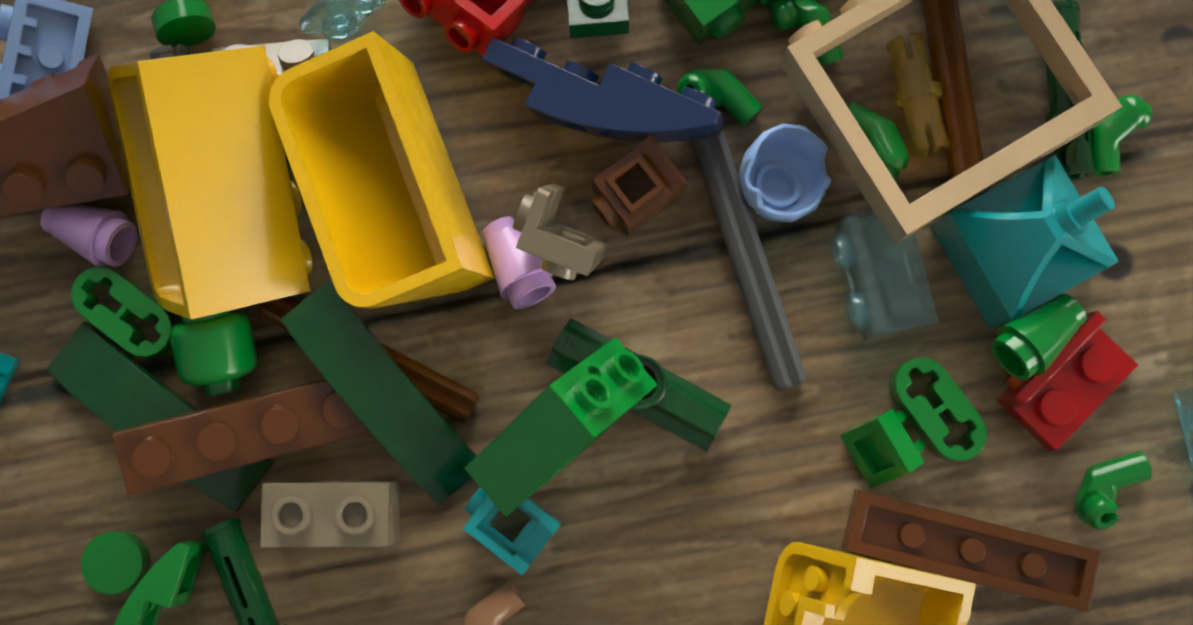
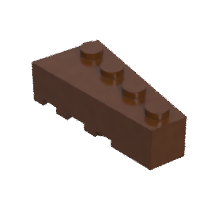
[0,53,130,216]

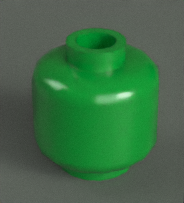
[170,310,258,395]

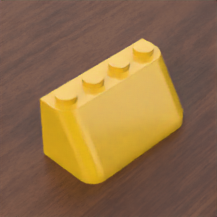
[269,31,495,309]
[108,45,312,319]

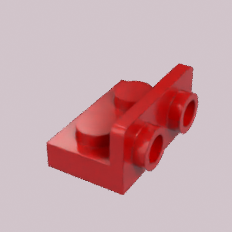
[996,311,1138,451]

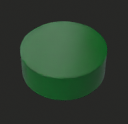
[151,0,216,48]
[81,531,150,594]

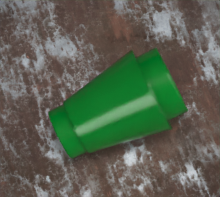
[991,293,1087,381]

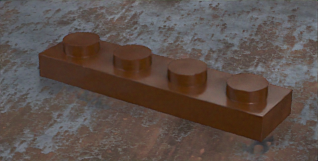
[112,378,370,496]
[841,489,1101,612]

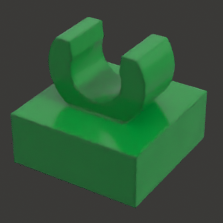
[840,408,925,488]

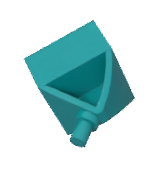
[930,155,1119,328]

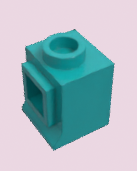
[463,488,562,575]

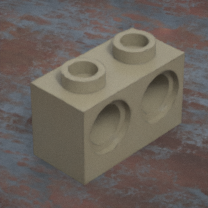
[260,481,401,548]

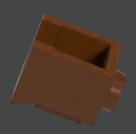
[590,136,687,236]

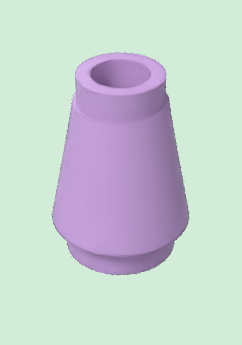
[40,203,138,267]
[482,216,556,309]

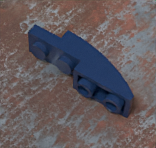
[482,37,725,143]

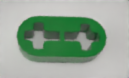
[71,267,179,359]
[889,357,987,461]

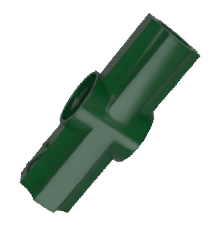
[546,318,732,452]

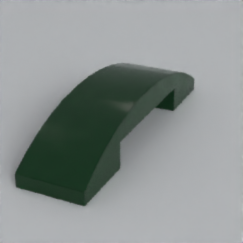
[280,280,477,505]
[46,321,275,512]

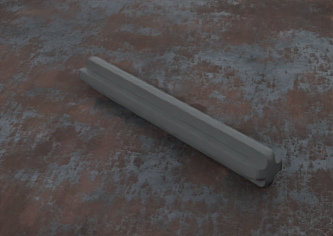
[691,109,806,390]

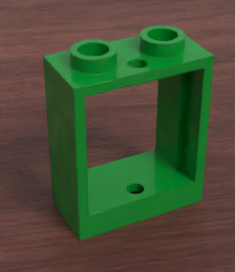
[464,337,657,517]

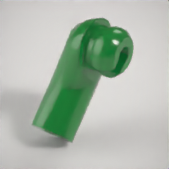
[769,0,845,66]
[676,69,764,128]
[1090,95,1153,177]
[848,101,910,180]
[1074,451,1152,530]

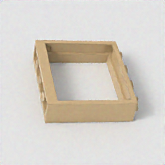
[781,0,1122,245]

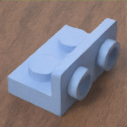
[0,0,93,100]

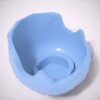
[739,123,831,223]

